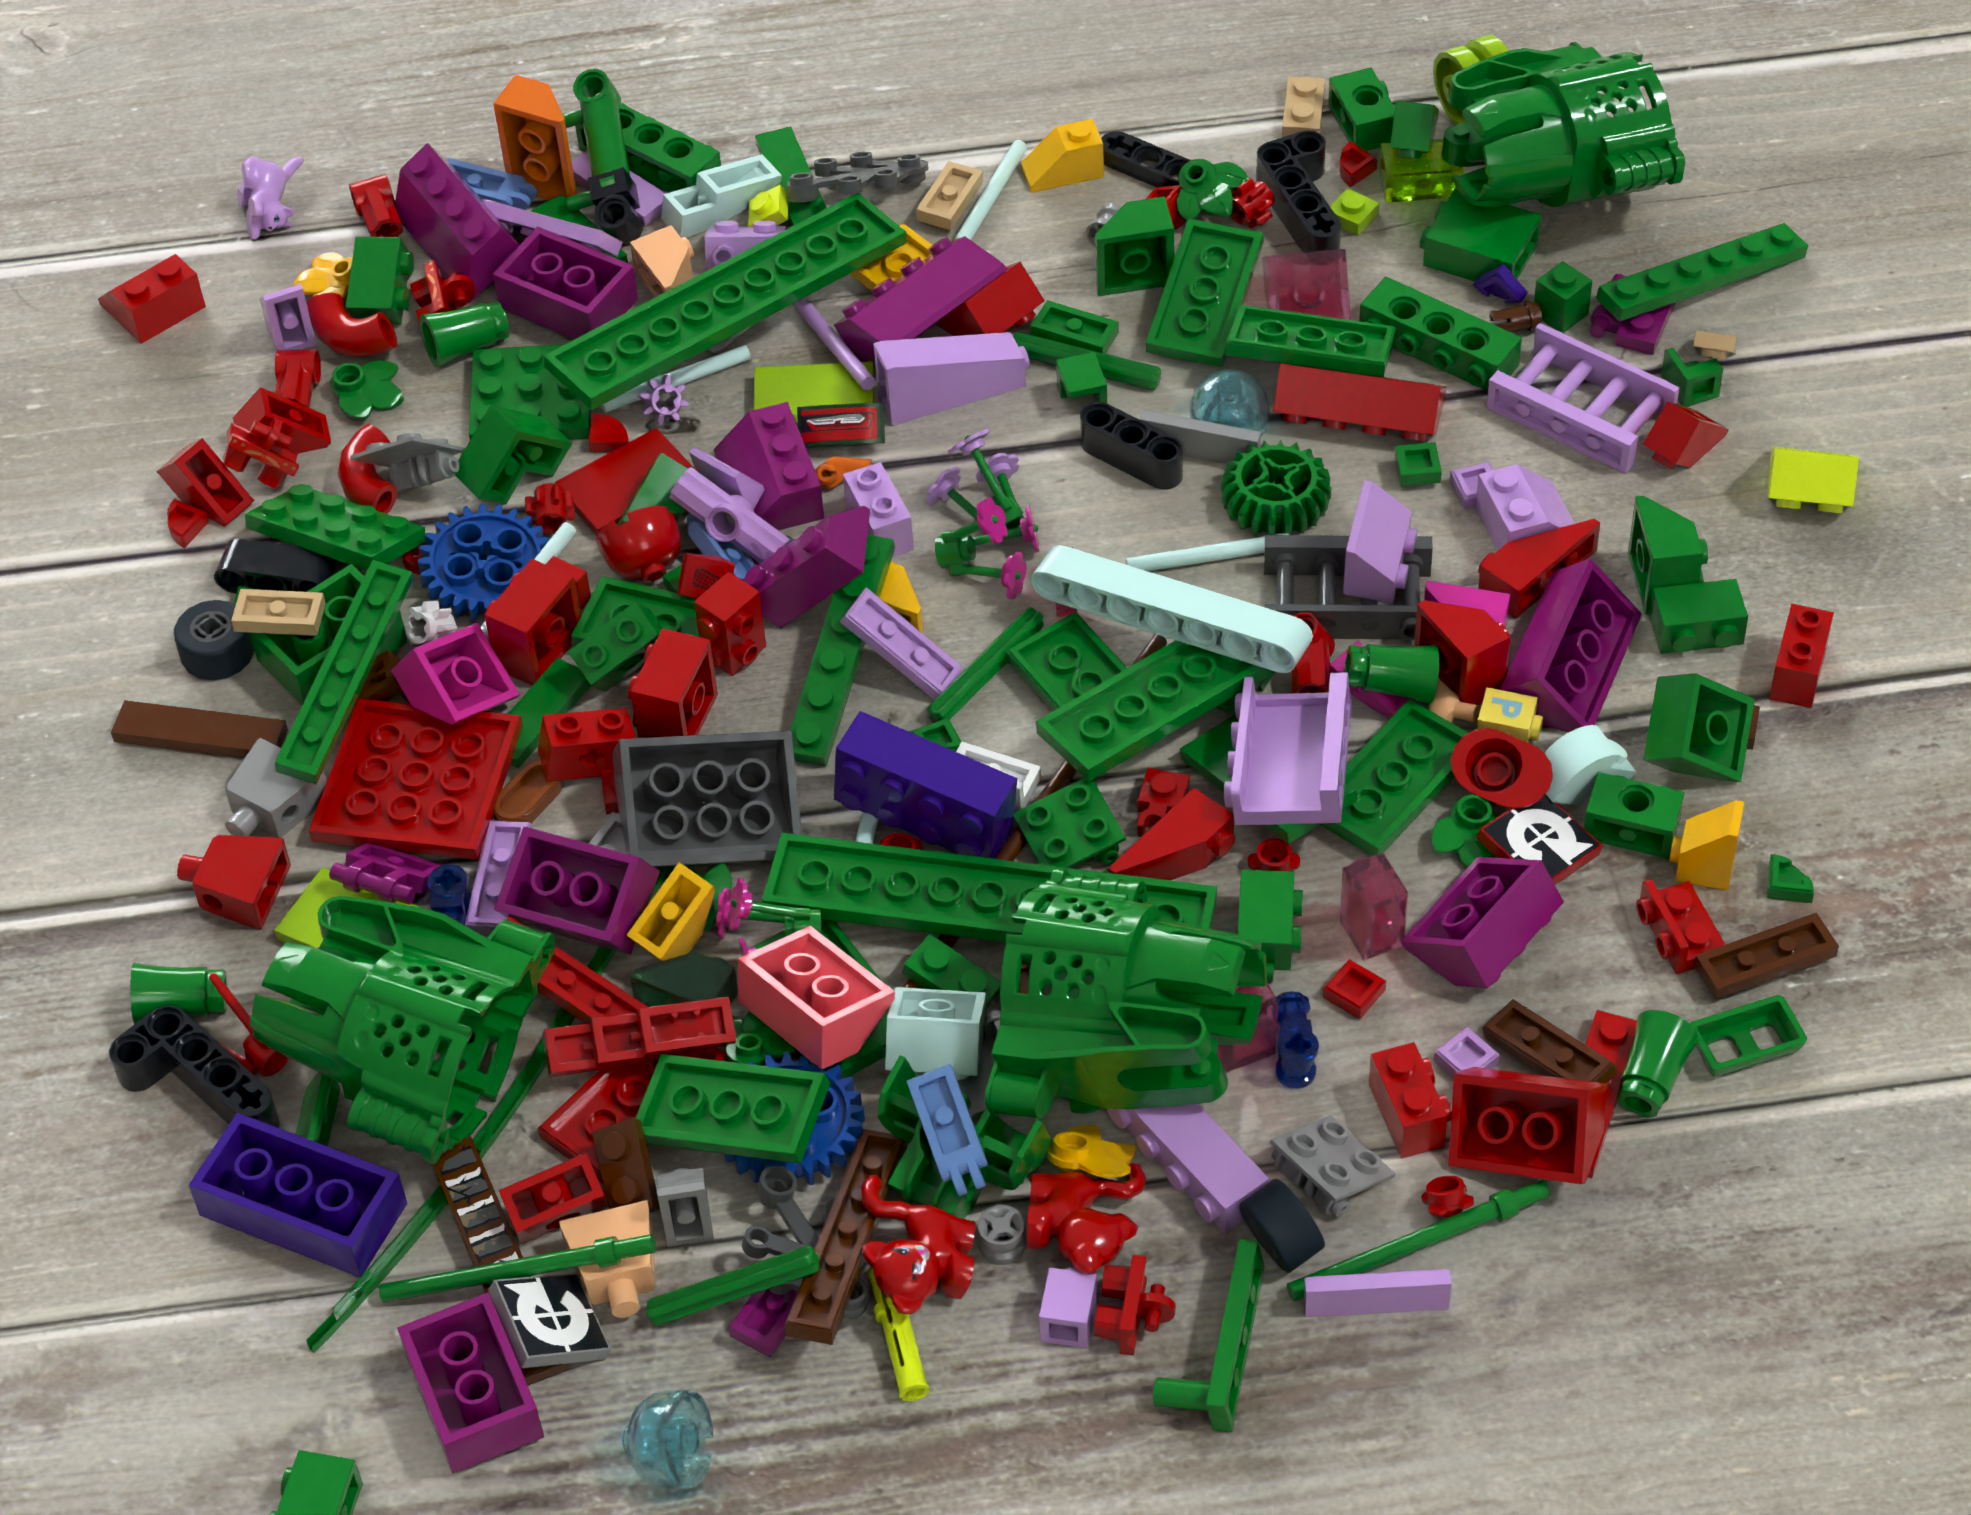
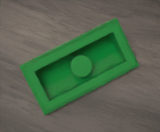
[295,1072,340,1147]

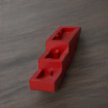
[542,997,736,1078]

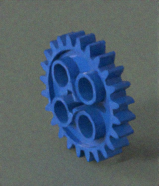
[418,504,550,622]
[725,1052,865,1186]

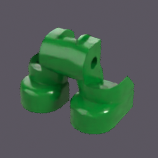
[877,1055,1052,1219]

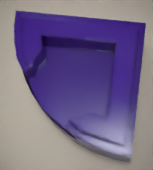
[1472,264,1528,304]

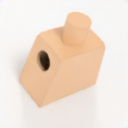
[559,1200,655,1318]

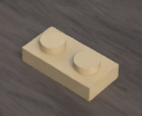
[1282,76,1325,137]
[916,161,983,231]
[1693,330,1738,360]
[231,589,326,636]

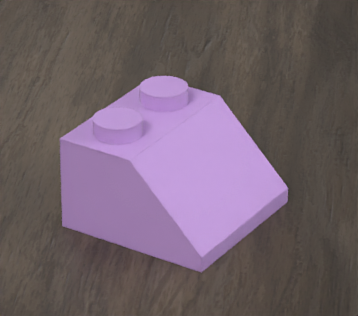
[1476,464,1575,550]
[1343,480,1418,604]

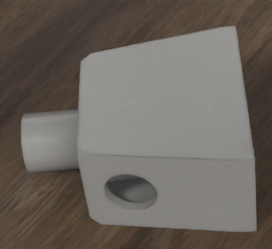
[225,738,327,837]

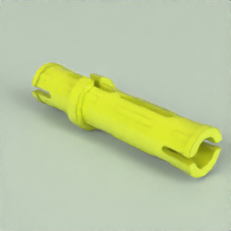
[867,1267,930,1402]

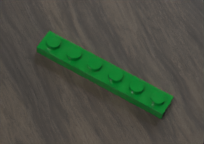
[1596,223,1809,322]
[790,535,895,766]
[275,560,413,784]

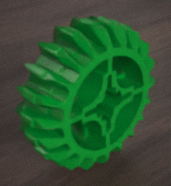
[1221,440,1332,536]

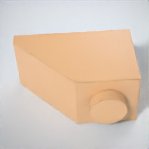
[630,225,694,297]

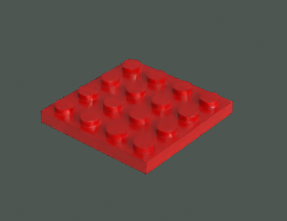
[309,699,523,860]

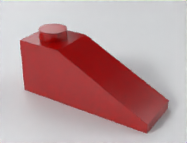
[1478,519,1600,619]
[1108,788,1235,880]

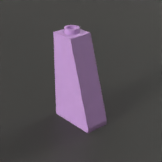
[874,332,1030,426]

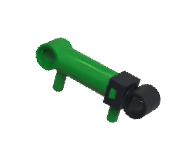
[563,68,643,246]

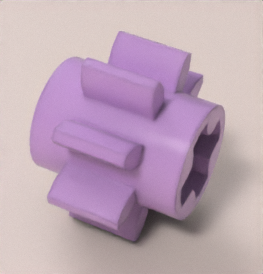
[637,375,689,425]

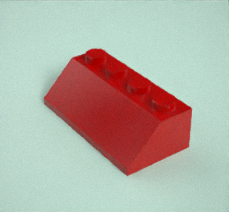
[1273,364,1447,442]

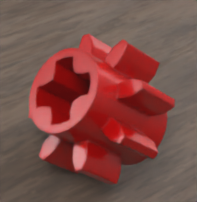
[1231,178,1275,229]
[525,483,575,534]

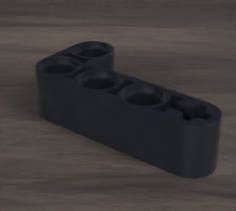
[1256,130,1341,266]
[109,1005,280,1128]

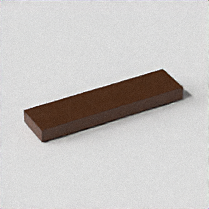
[111,700,288,758]

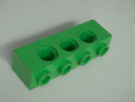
[575,103,721,193]
[1359,276,1522,391]

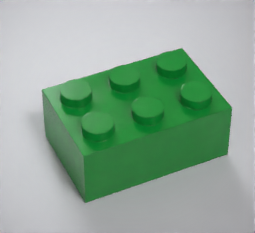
[249,564,408,705]

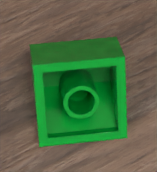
[1095,196,1174,296]
[1628,496,1708,615]
[1643,673,1755,782]

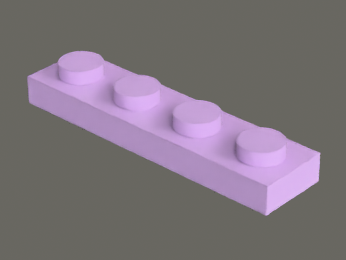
[483,199,623,257]

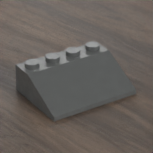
[612,731,802,868]

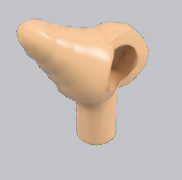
[1427,677,1481,724]

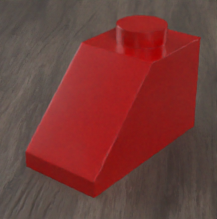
[233,387,331,454]
[1643,401,1729,469]
[156,438,254,527]

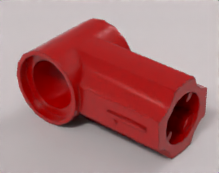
[349,174,403,237]
[275,349,321,408]
[1291,612,1335,694]

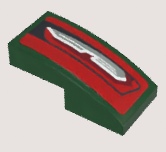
[797,403,885,448]

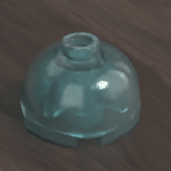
[1189,369,1270,437]
[622,1390,713,1489]

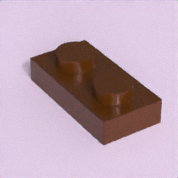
[592,1118,660,1213]

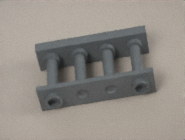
[1264,535,1433,640]

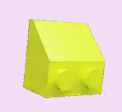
[1767,447,1859,513]

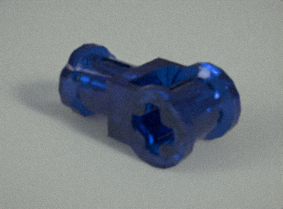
[428,864,472,925]
[1269,991,1319,1089]

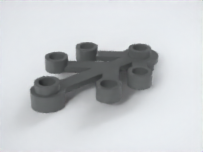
[787,151,929,202]
[742,1166,874,1319]

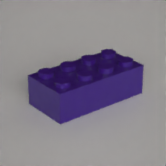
[834,711,1018,859]
[189,1113,408,1277]

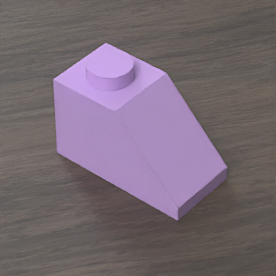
[259,284,316,350]

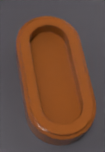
[493,760,563,824]

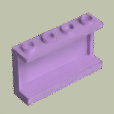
[1224,672,1352,825]

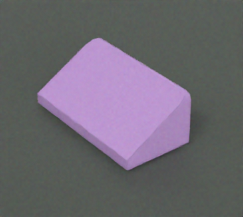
[689,447,765,510]

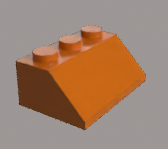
[493,75,577,200]

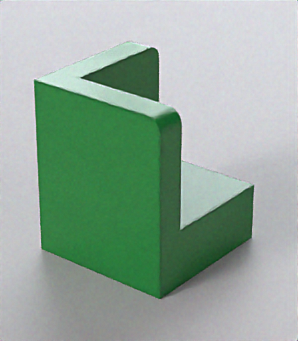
[1661,348,1723,407]
[1056,352,1107,404]

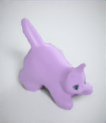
[238,156,304,240]

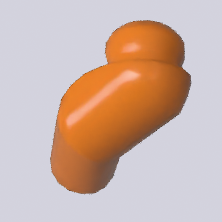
[815,456,872,489]

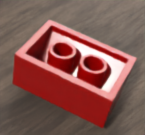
[1448,1067,1607,1184]

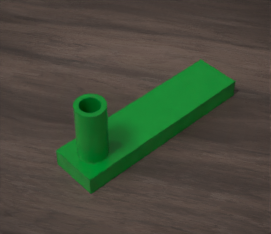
[1153,1239,1265,1432]

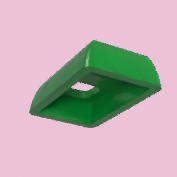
[1690,995,1807,1077]

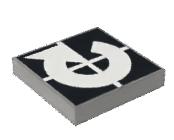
[488,1273,611,1368]

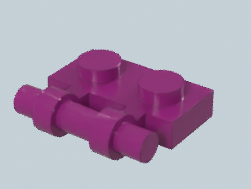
[1589,274,1676,355]
[329,843,445,905]

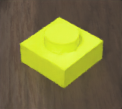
[748,184,789,227]

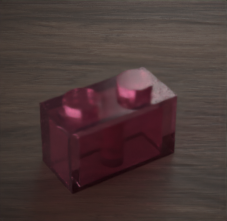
[1340,853,1408,961]

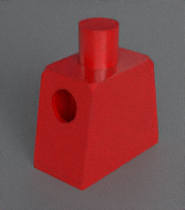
[177,835,291,930]

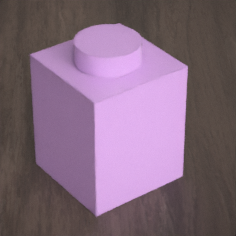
[1039,1267,1097,1348]

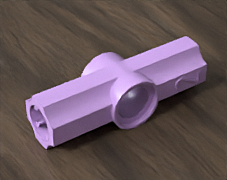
[669,467,790,564]

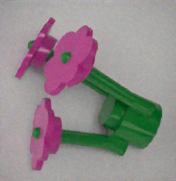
[935,497,1039,599]
[716,878,821,957]

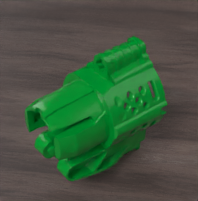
[1441,41,1686,207]
[985,868,1267,1119]
[250,896,555,1164]

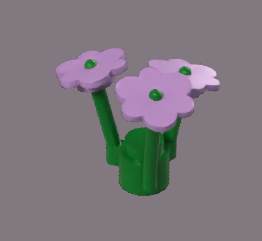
[926,428,1024,530]

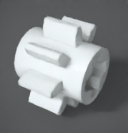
[404,600,457,646]

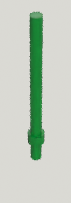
[1286,1179,1551,1301]
[379,1234,656,1303]

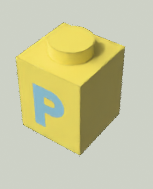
[1477,687,1543,743]

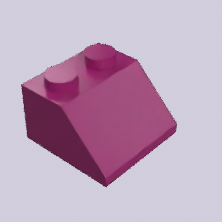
[391,623,520,725]

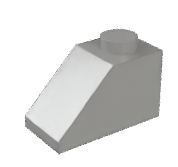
[656,1168,714,1247]

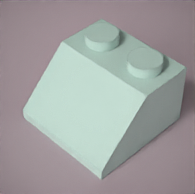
[885,987,986,1080]

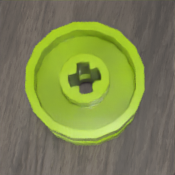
[1433,34,1509,125]

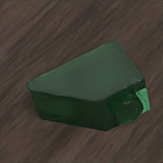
[630,952,738,1007]

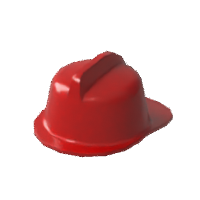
[1451,728,1553,809]

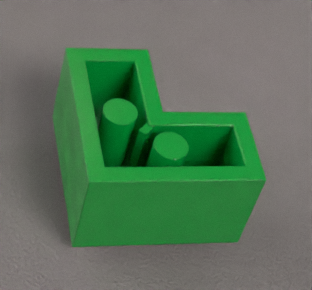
[455,405,572,504]

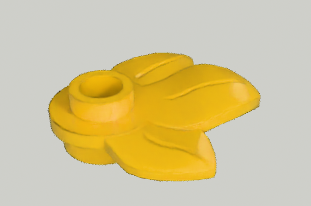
[292,253,353,299]
[1047,1124,1137,1178]

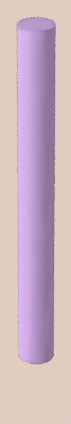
[795,298,876,390]

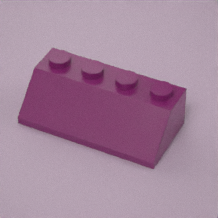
[395,142,520,304]
[834,236,1007,362]
[1500,558,1642,733]

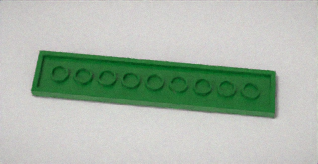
[544,193,906,410]
[762,833,1217,942]

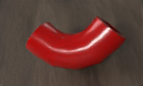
[306,292,398,358]
[338,424,397,514]

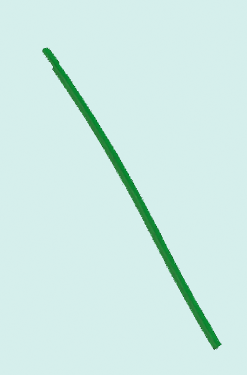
[306,867,675,1353]

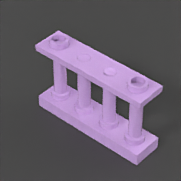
[1487,323,1679,474]

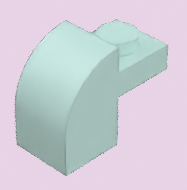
[1545,725,1637,806]

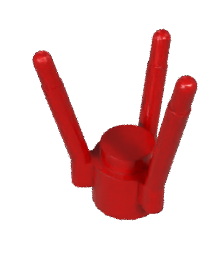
[209,973,289,1077]

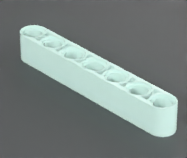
[1030,545,1313,673]

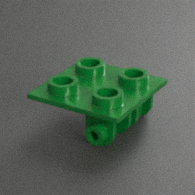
[1014,778,1127,868]

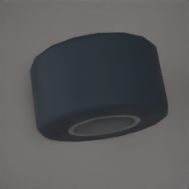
[174,600,254,680]
[1239,1179,1325,1273]

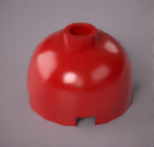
[596,506,682,583]

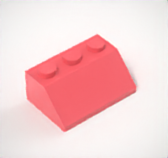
[738,926,895,1070]

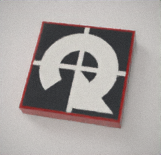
[1477,794,1603,885]

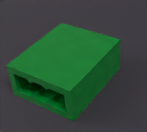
[1420,188,1542,282]

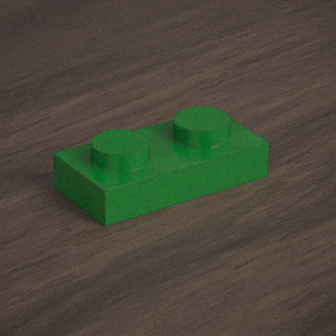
[1031,300,1119,353]
[902,934,1001,1010]

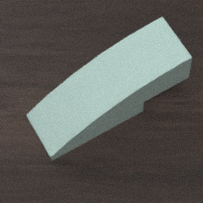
[661,154,782,238]

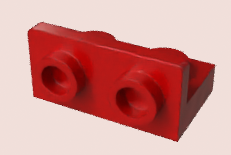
[1636,879,1725,974]

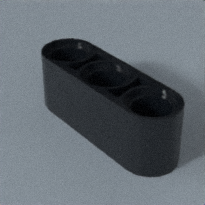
[1080,402,1183,490]
[214,539,340,594]

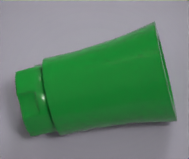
[419,301,510,368]
[1344,644,1439,704]
[130,963,227,1024]
[1617,1010,1699,1118]

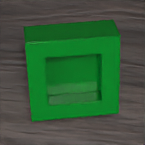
[1395,442,1442,486]

